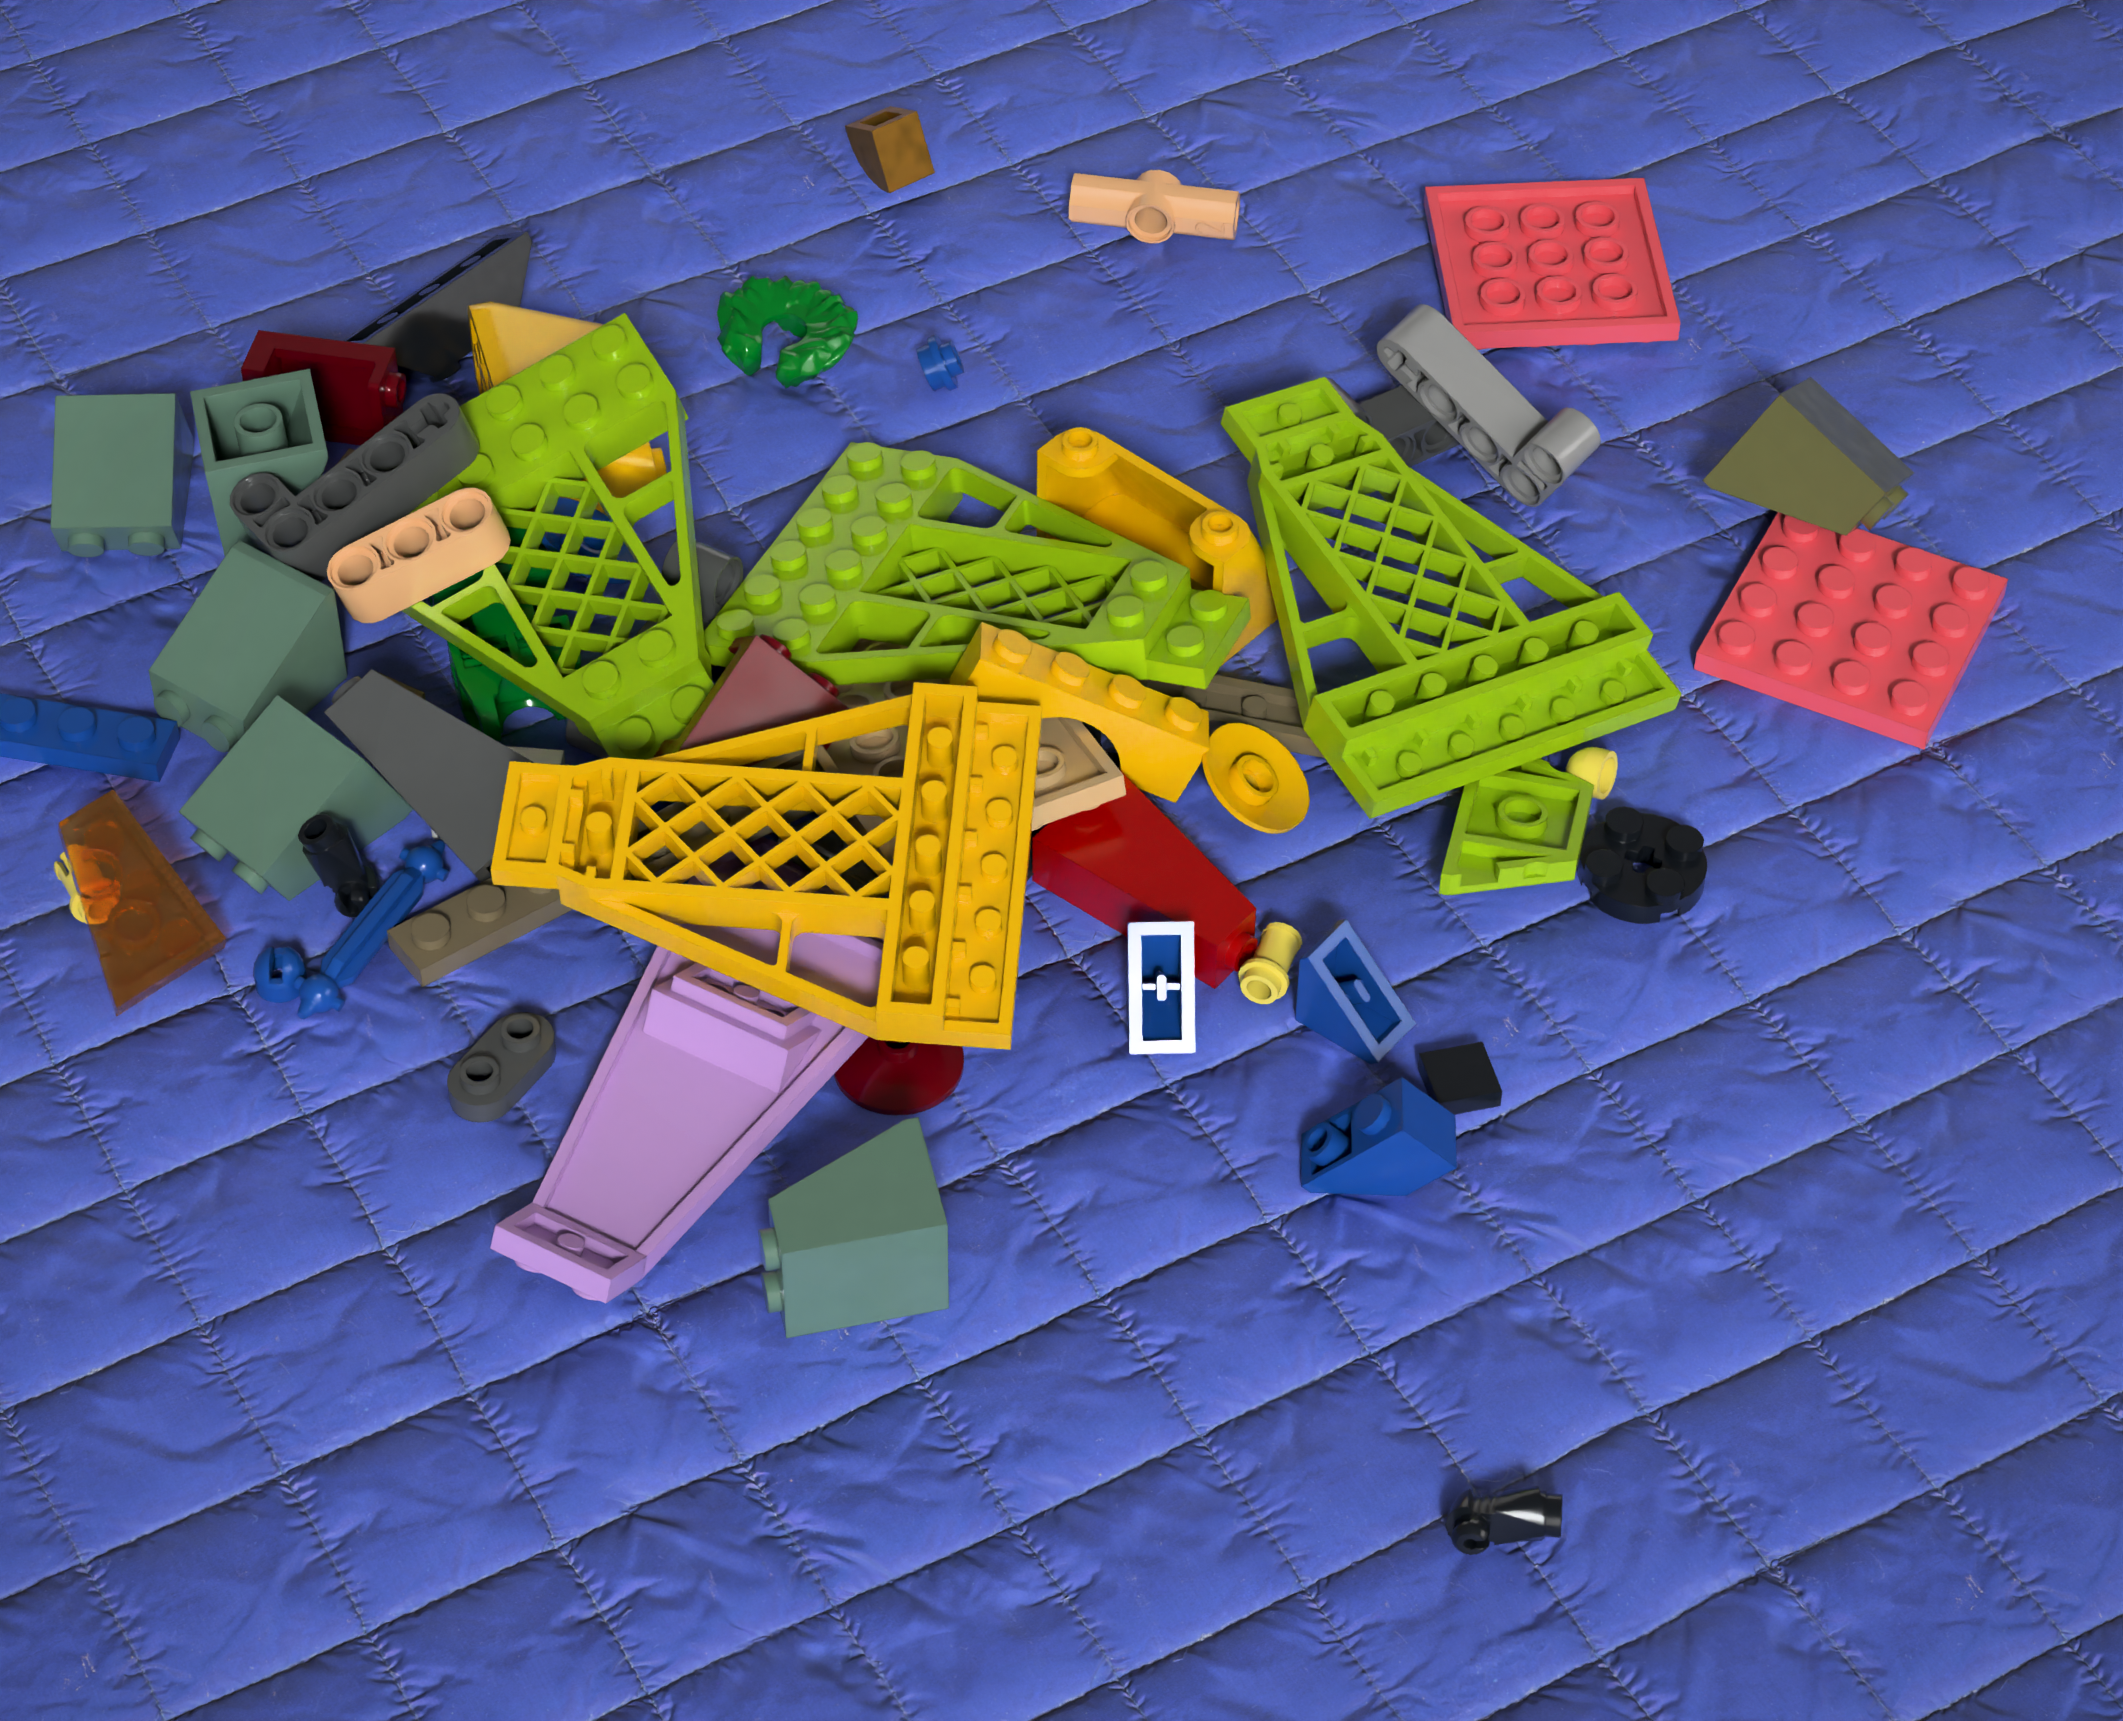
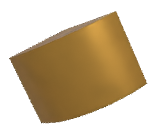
[845,106,935,193]

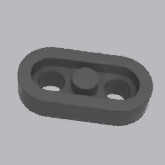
[447,1012,556,1122]

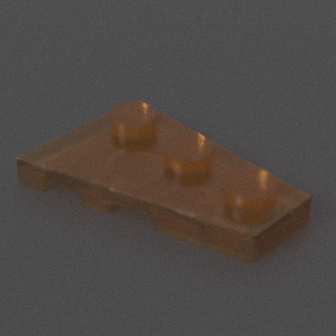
[58,790,226,1017]

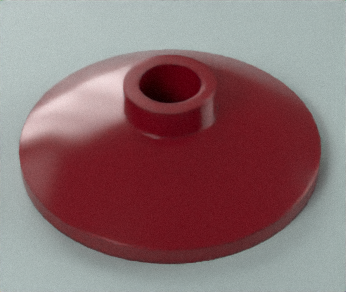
[834,1037,964,1116]

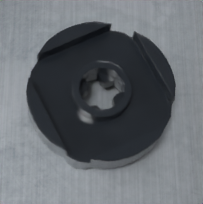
[1578,806,1707,924]

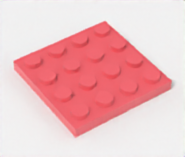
[1424,178,1681,350]
[1694,512,2008,750]

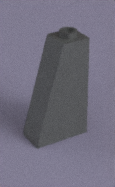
[324,669,534,882]

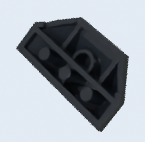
[343,231,532,383]

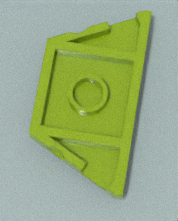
[1439,758,1594,895]

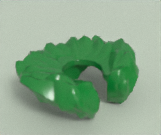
[717,275,858,389]

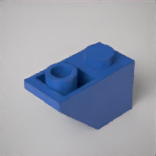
[1301,1077,1457,1196]

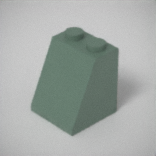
[190,369,329,556]
[50,393,194,557]
[148,540,348,753]
[178,695,413,901]
[758,1117,949,1338]

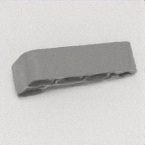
[1376,304,1601,507]

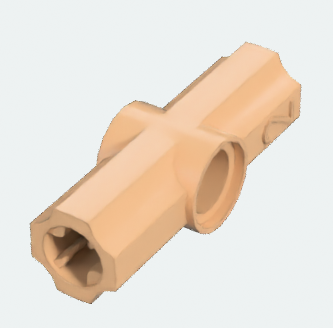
[1069,170,1241,244]

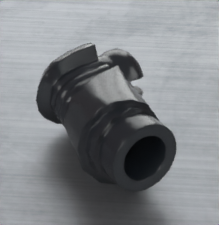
[298,814,378,918]
[1445,1486,1563,1555]

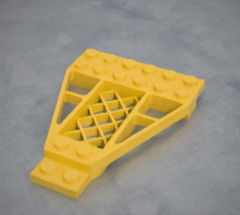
[491,682,1042,1050]

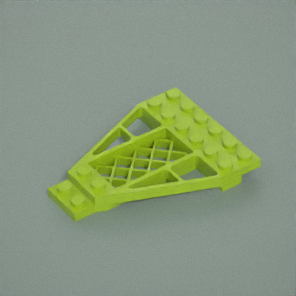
[402,313,714,760]
[1221,377,1682,819]
[704,442,1251,689]

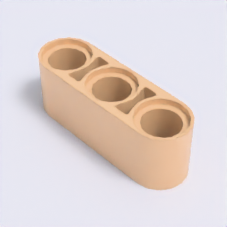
[327,488,511,623]

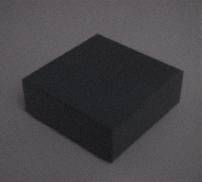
[1418,1042,1502,1115]

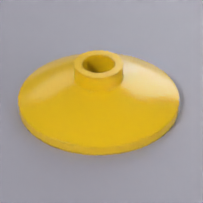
[1202,723,1310,834]

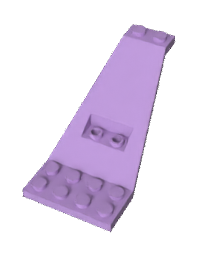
[490,837,884,1304]

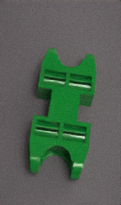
[428,527,581,742]

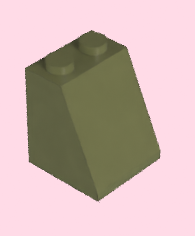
[1702,377,1914,536]

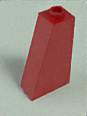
[1032,771,1258,989]

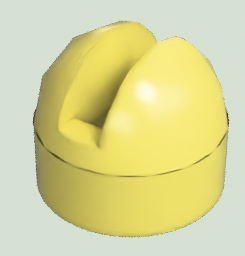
[1565,747,1618,800]

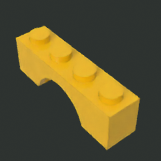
[949,622,1210,803]

